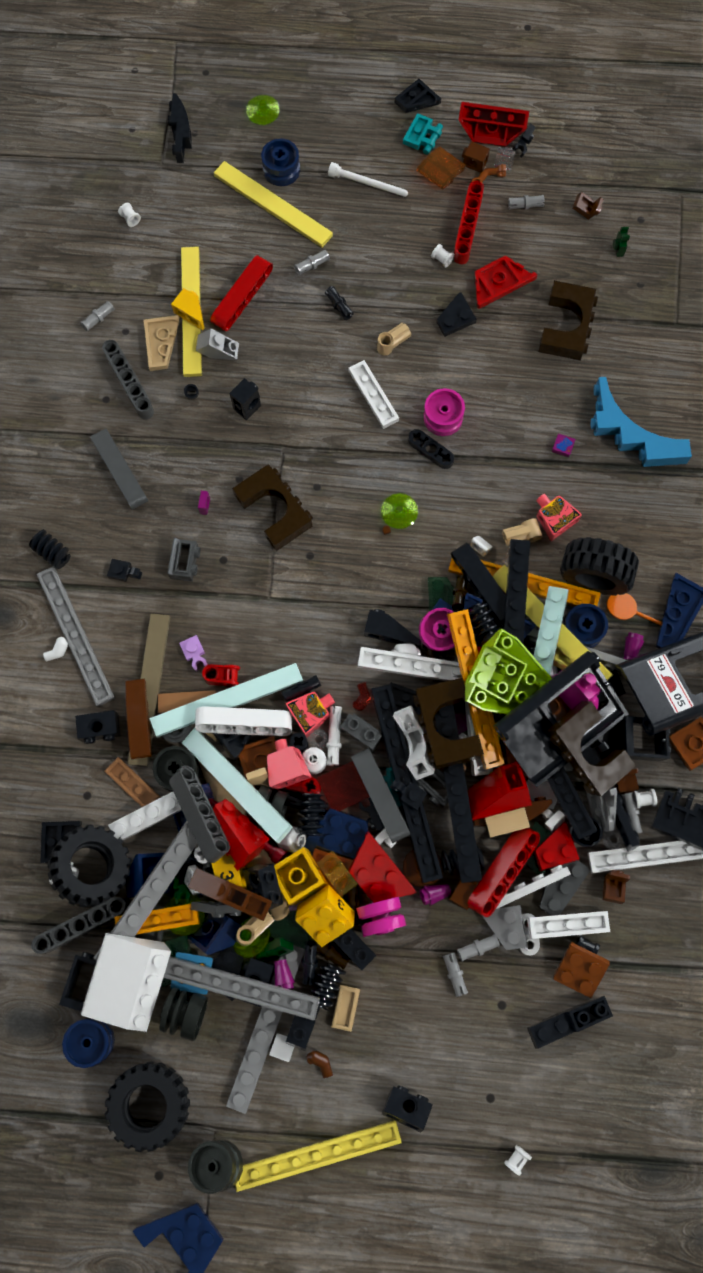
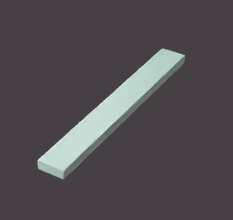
[150,663,303,737]
[182,728,293,843]

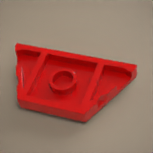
[474,256,538,309]
[348,831,417,903]

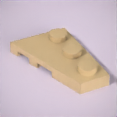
[144,315,180,371]

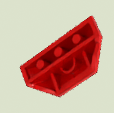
[458,102,530,146]

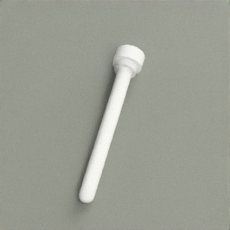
[328,162,408,197]

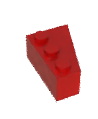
[213,798,270,871]

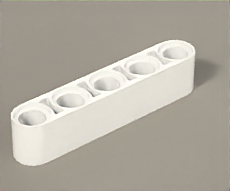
[195,707,292,736]

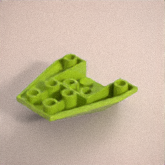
[465,629,552,714]

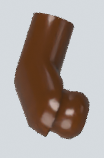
[306,1051,333,1078]

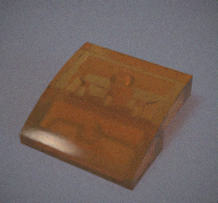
[416,146,466,190]

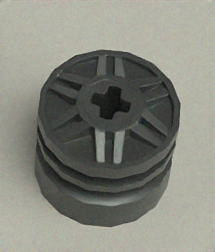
[159,987,208,1042]

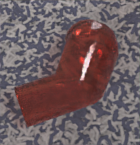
[353,682,371,711]

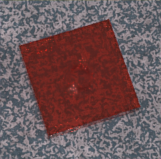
[317,761,370,811]

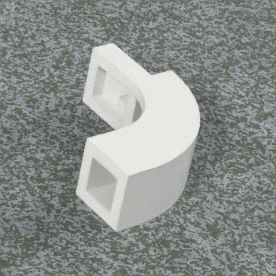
[393,706,435,780]

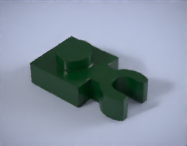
[613,227,630,257]
[173,873,191,904]
[256,938,294,962]

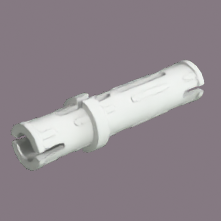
[326,706,342,766]

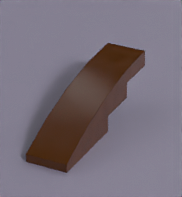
[125,678,151,760]

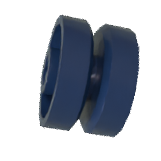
[261,138,300,187]
[563,604,608,649]
[62,1018,115,1068]

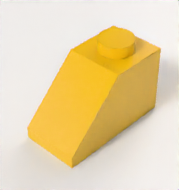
[171,288,205,331]

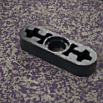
[408,429,454,469]

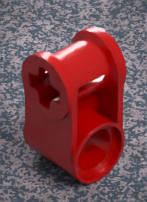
[202,664,240,687]
[284,777,321,794]

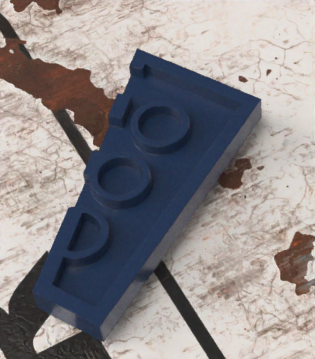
[655,573,703,656]

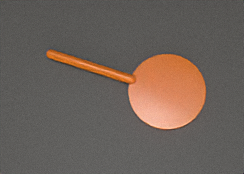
[607,593,662,625]

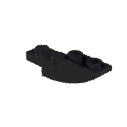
[168,93,192,163]
[527,996,613,1049]

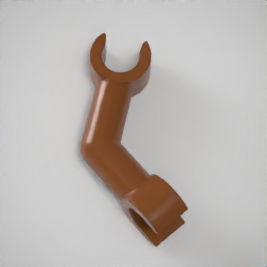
[471,164,506,183]

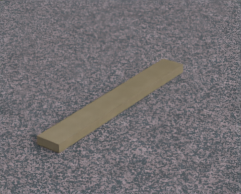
[128,614,170,767]

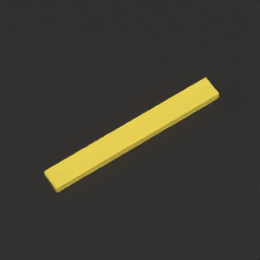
[214,161,333,248]
[181,247,202,377]
[492,564,613,686]
[235,1120,402,1192]

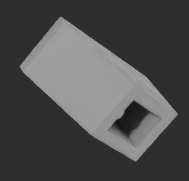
[196,329,239,360]

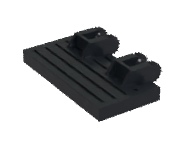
[651,788,703,850]

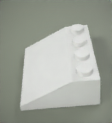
[81,933,171,1032]

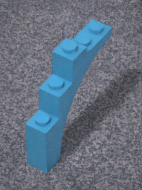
[590,377,692,467]

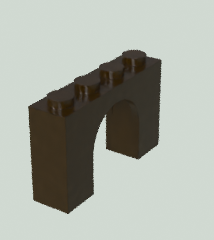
[538,280,598,361]
[232,464,313,551]
[413,678,484,769]
[547,701,636,796]

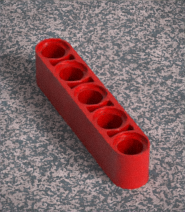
[454,181,484,265]
[210,255,273,331]
[468,828,540,917]

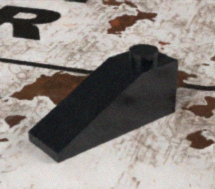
[364,609,422,649]

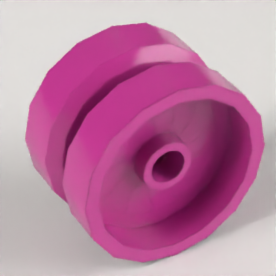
[423,388,465,436]
[418,608,455,652]
[356,897,406,937]

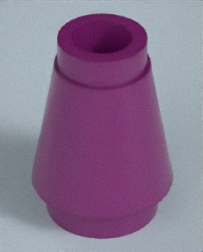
[624,632,644,660]
[420,884,451,906]
[274,959,295,990]

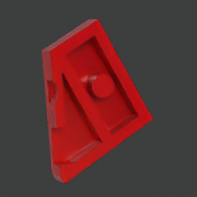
[534,822,579,871]

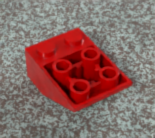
[467,762,532,820]

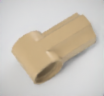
[377,323,411,355]
[502,518,543,546]
[236,912,275,946]

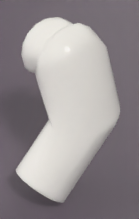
[43,637,68,662]

